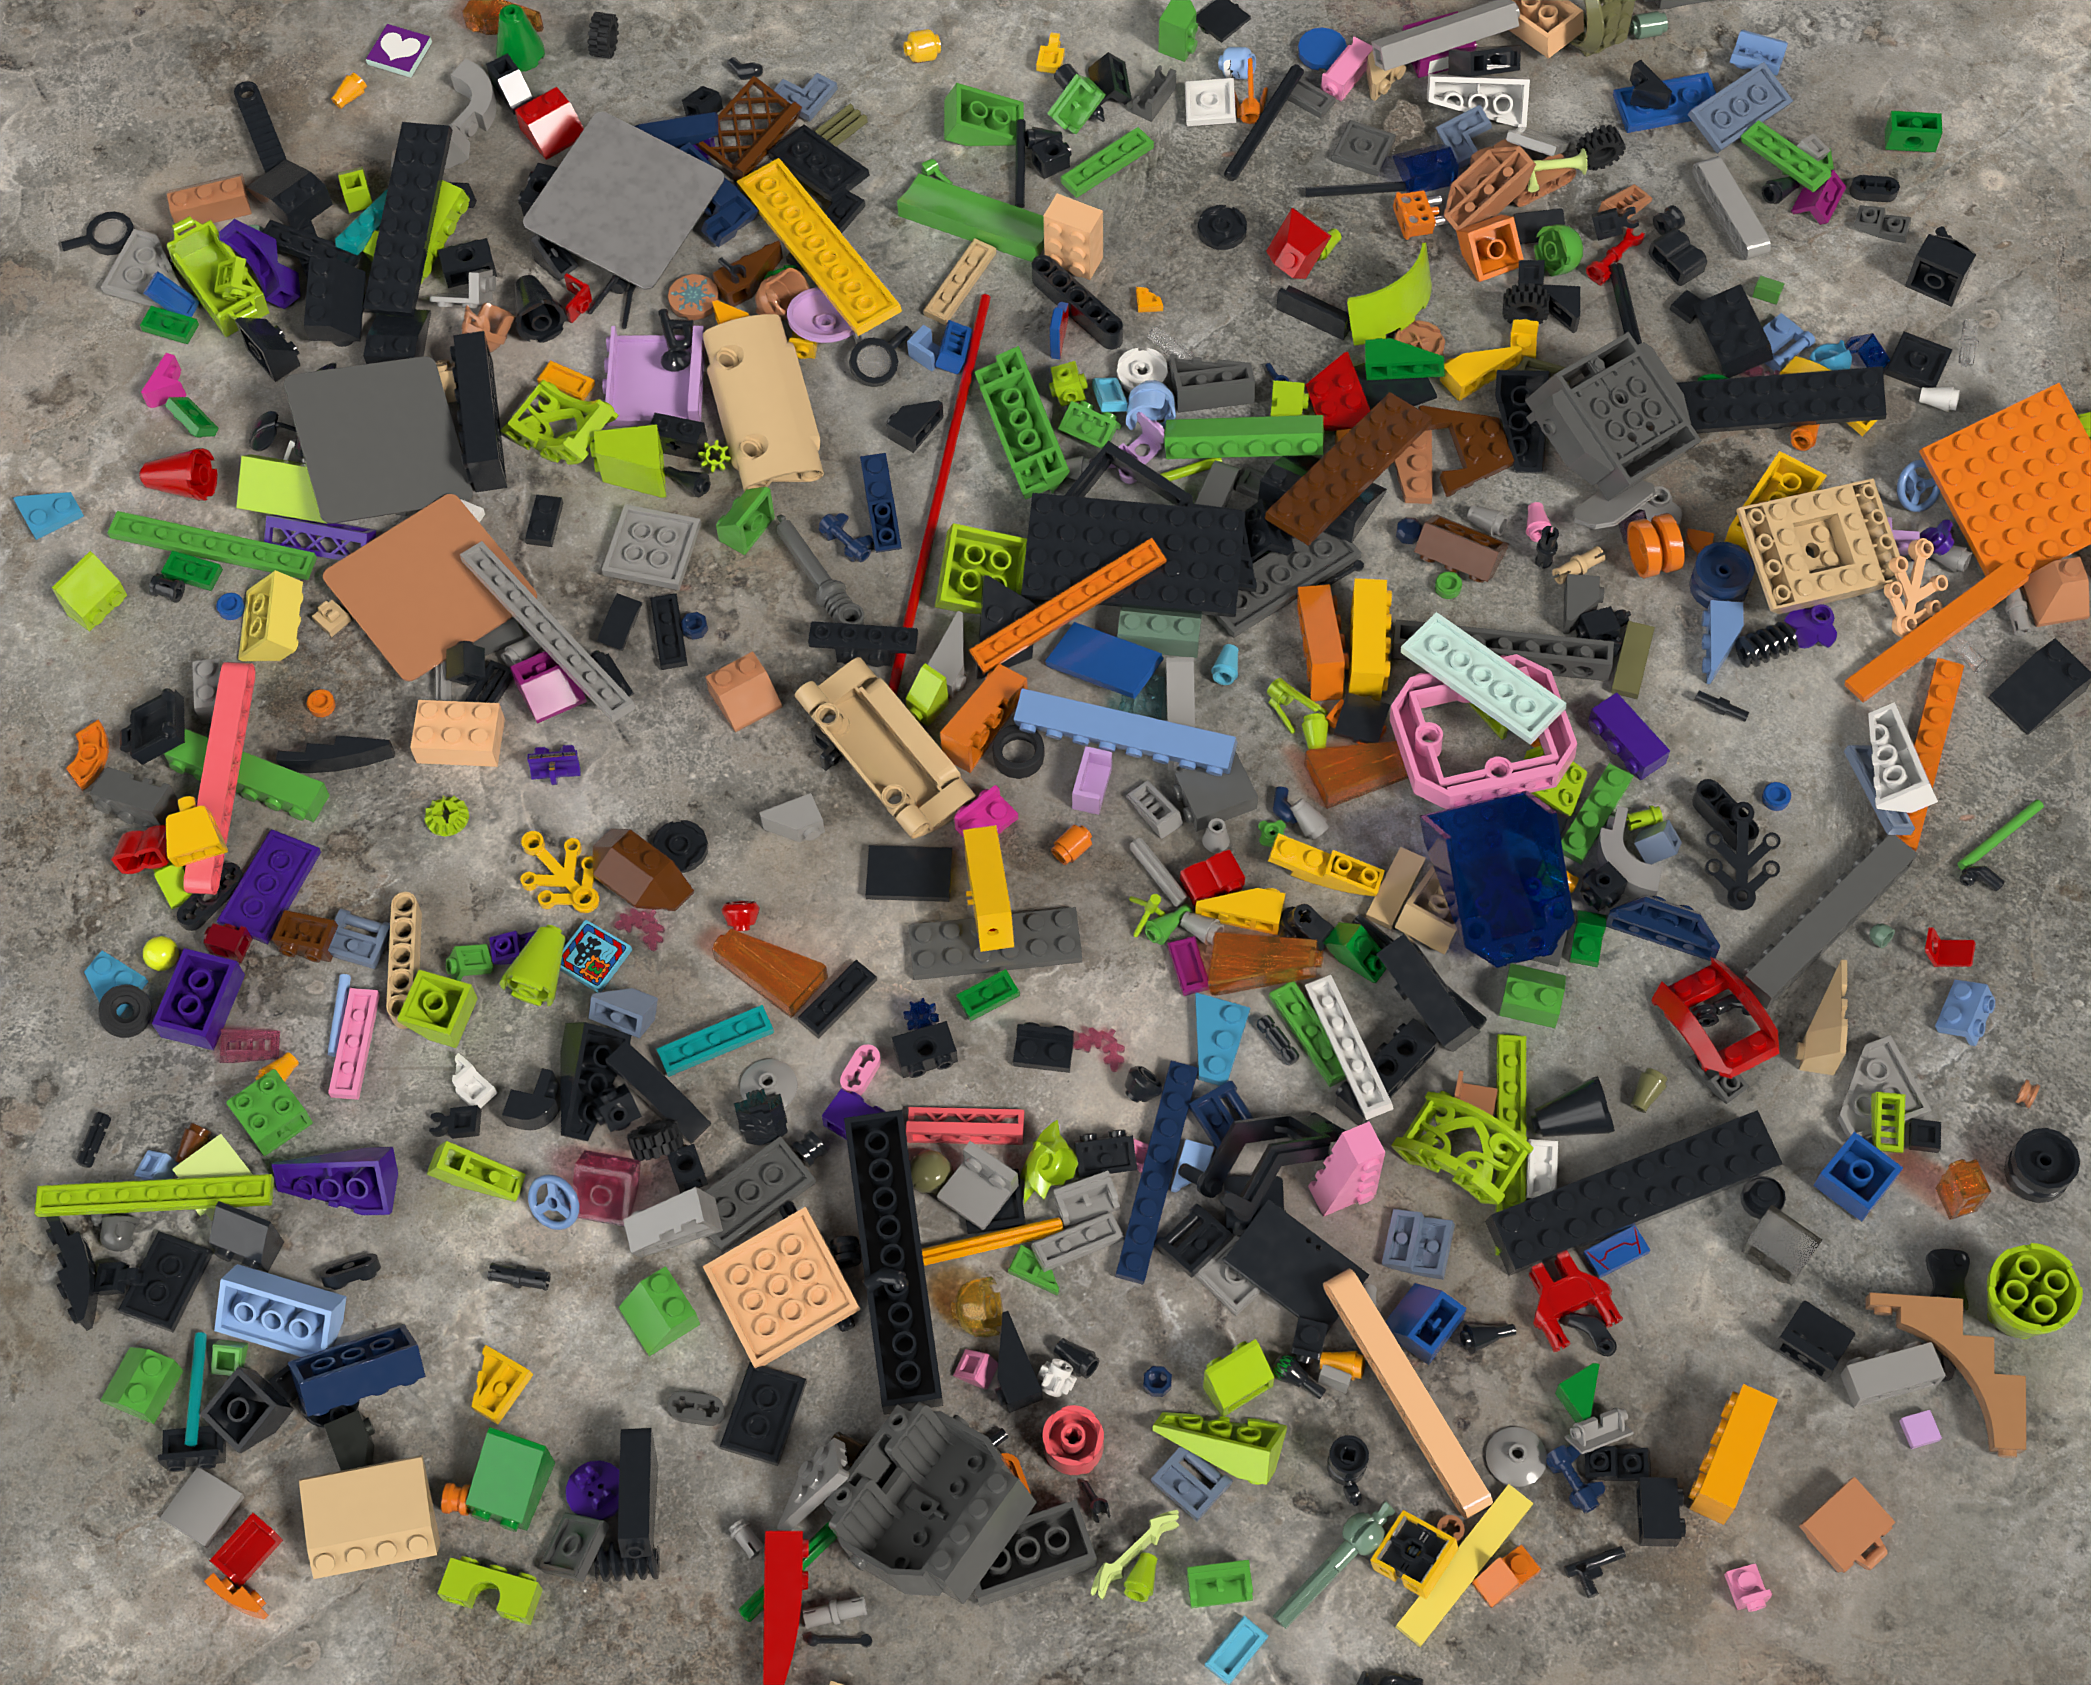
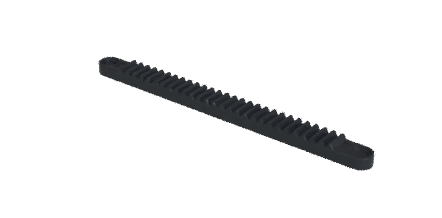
[234,81,354,347]

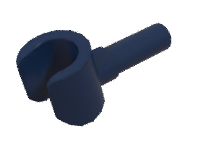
[1265,363,1289,389]

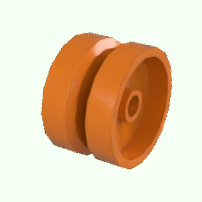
[1627,513,1684,579]

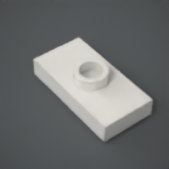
[1526,1139,1558,1199]

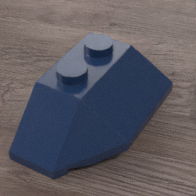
[1606,895,1720,961]

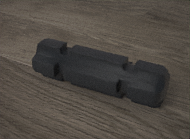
[1257,1015,1300,1066]
[76,1112,111,1168]

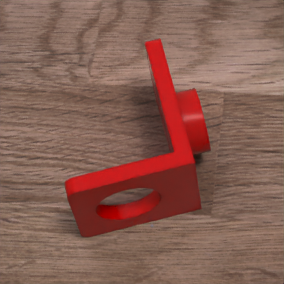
[564,273,593,323]
[1925,927,1976,967]

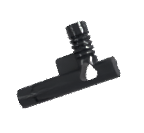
[1564,1546,1626,1599]

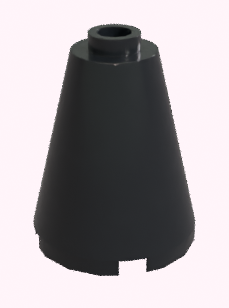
[514,275,567,343]
[1530,1076,1615,1137]

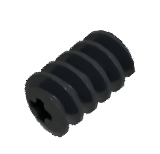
[1735,621,1799,668]
[594,1541,660,1582]

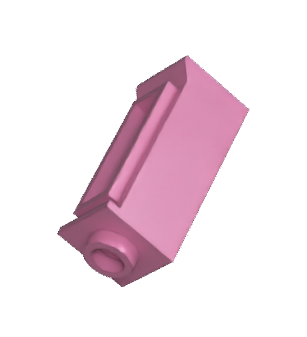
[1321,37,1373,101]

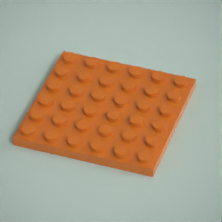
[1919,383,2091,576]

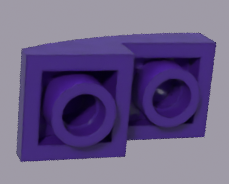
[489,930,537,965]

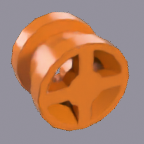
[441,1482,471,1516]

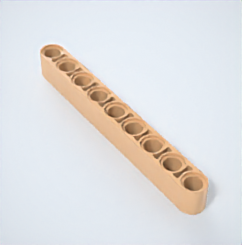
[1323,1268,1493,1519]

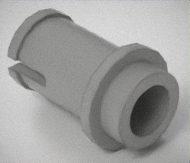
[729,1518,764,1560]

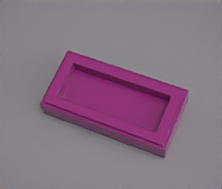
[1167,936,1211,996]

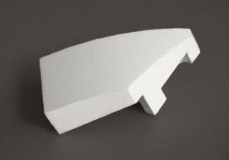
[452,1053,498,1108]

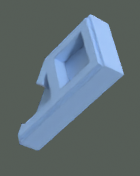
[1171,1139,1214,1193]

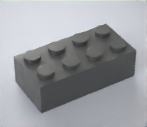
[974,1500,1097,1607]

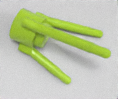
[1267,678,1328,734]

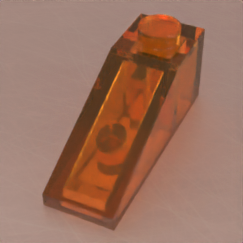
[462,0,544,35]

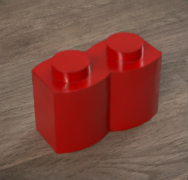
[111,825,170,874]
[1180,850,1245,908]

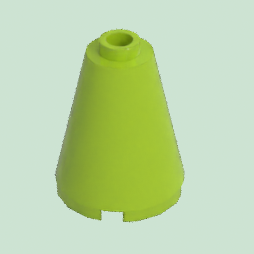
[499,924,565,1006]

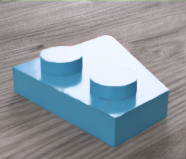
[13,492,84,540]
[84,950,148,1017]

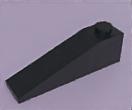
[560,1022,632,1141]

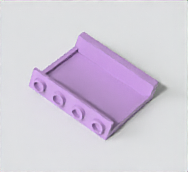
[601,326,706,426]

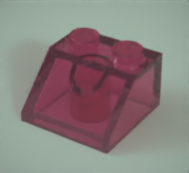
[573,1150,641,1227]

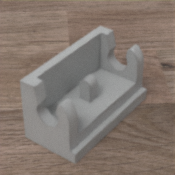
[1053,1171,1120,1229]

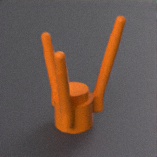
[1234,58,1268,124]

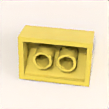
[238,570,303,661]

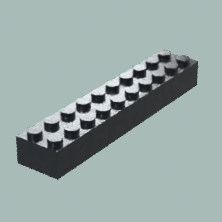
[844,1110,944,1415]
[1485,1110,1783,1276]

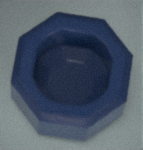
[1396,517,1422,545]
[681,612,708,640]
[1143,1366,1172,1397]

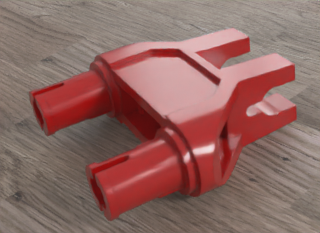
[1528,1251,1623,1352]

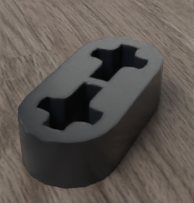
[1849,175,1900,202]

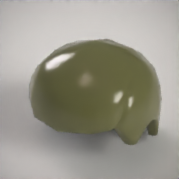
[910,1150,954,1196]

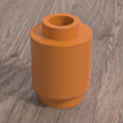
[1051,825,1092,865]

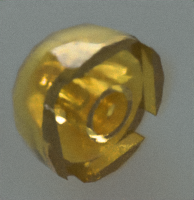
[951,1276,1003,1337]

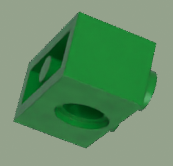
[1885,111,1943,153]

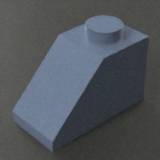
[588,988,658,1038]

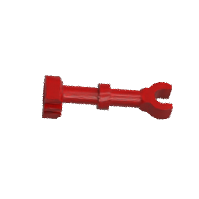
[1586,228,1645,286]

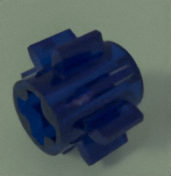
[903,998,939,1031]

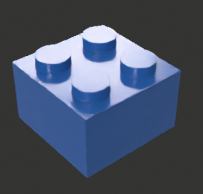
[1813,1132,1903,1222]

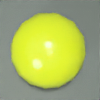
[143,936,179,971]

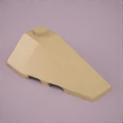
[1795,959,1848,1076]

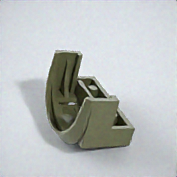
[1570,0,1635,57]

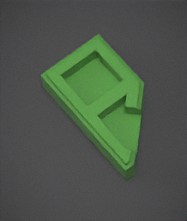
[1008,1245,1059,1296]

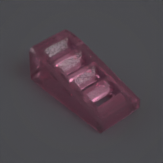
[220,1029,280,1063]

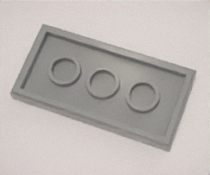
[1506,127,1571,156]

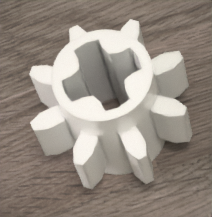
[1037,1359,1077,1397]

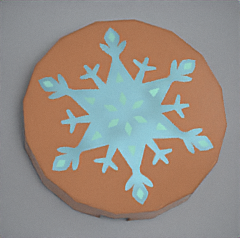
[668,274,719,321]

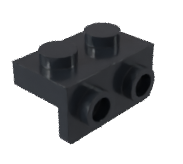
[158,1426,226,1472]

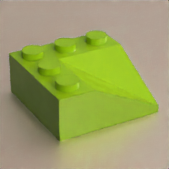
[935,523,1027,614]

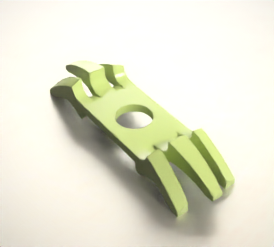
[1091,1510,1179,1600]

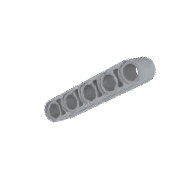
[1693,156,1771,260]

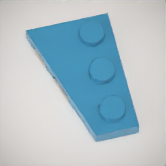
[1195,992,1250,1086]

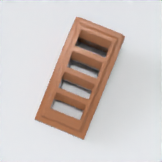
[1598,184,1652,219]

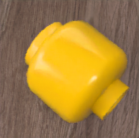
[903,29,941,63]

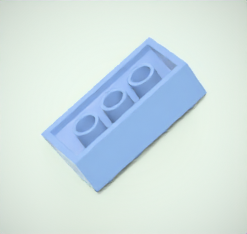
[214,1264,347,1357]

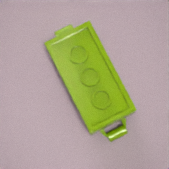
[167,216,270,338]

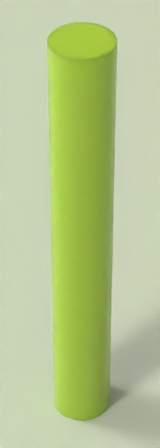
[1160,458,1222,481]

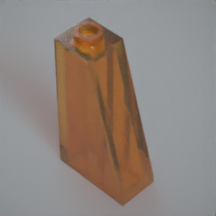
[1304,741,1409,809]
[712,929,828,1018]
[1208,932,1323,996]

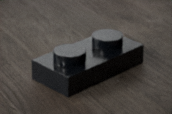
[525,494,563,547]

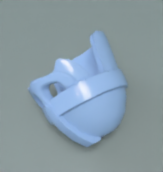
[1126,380,1176,430]

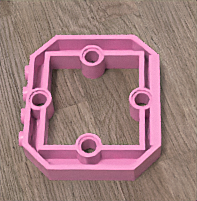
[1390,654,1577,811]

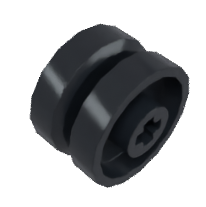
[2004,1128,2080,1203]

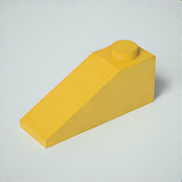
[1440,346,1523,401]
[1195,888,1286,935]

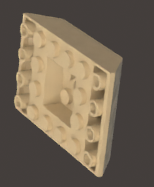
[1736,478,1900,614]

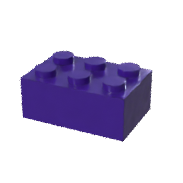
[152,948,245,1051]

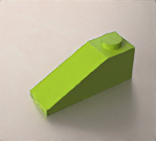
[427,1141,526,1202]

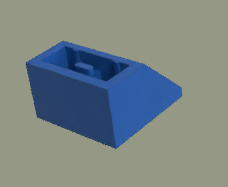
[1385,1283,1467,1365]

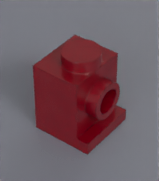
[203,923,253,963]

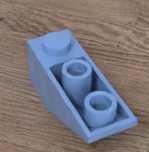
[1702,600,1744,684]

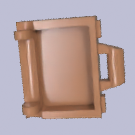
[1798,1477,1895,1573]

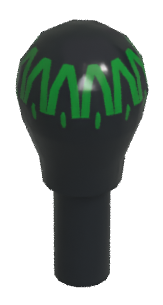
[1272,1355,1326,1399]

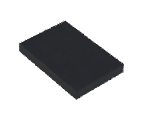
[865,845,952,902]
[118,1231,213,1333]
[720,1362,807,1466]

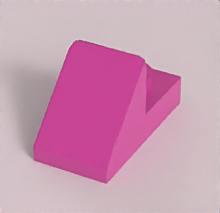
[141,353,186,408]

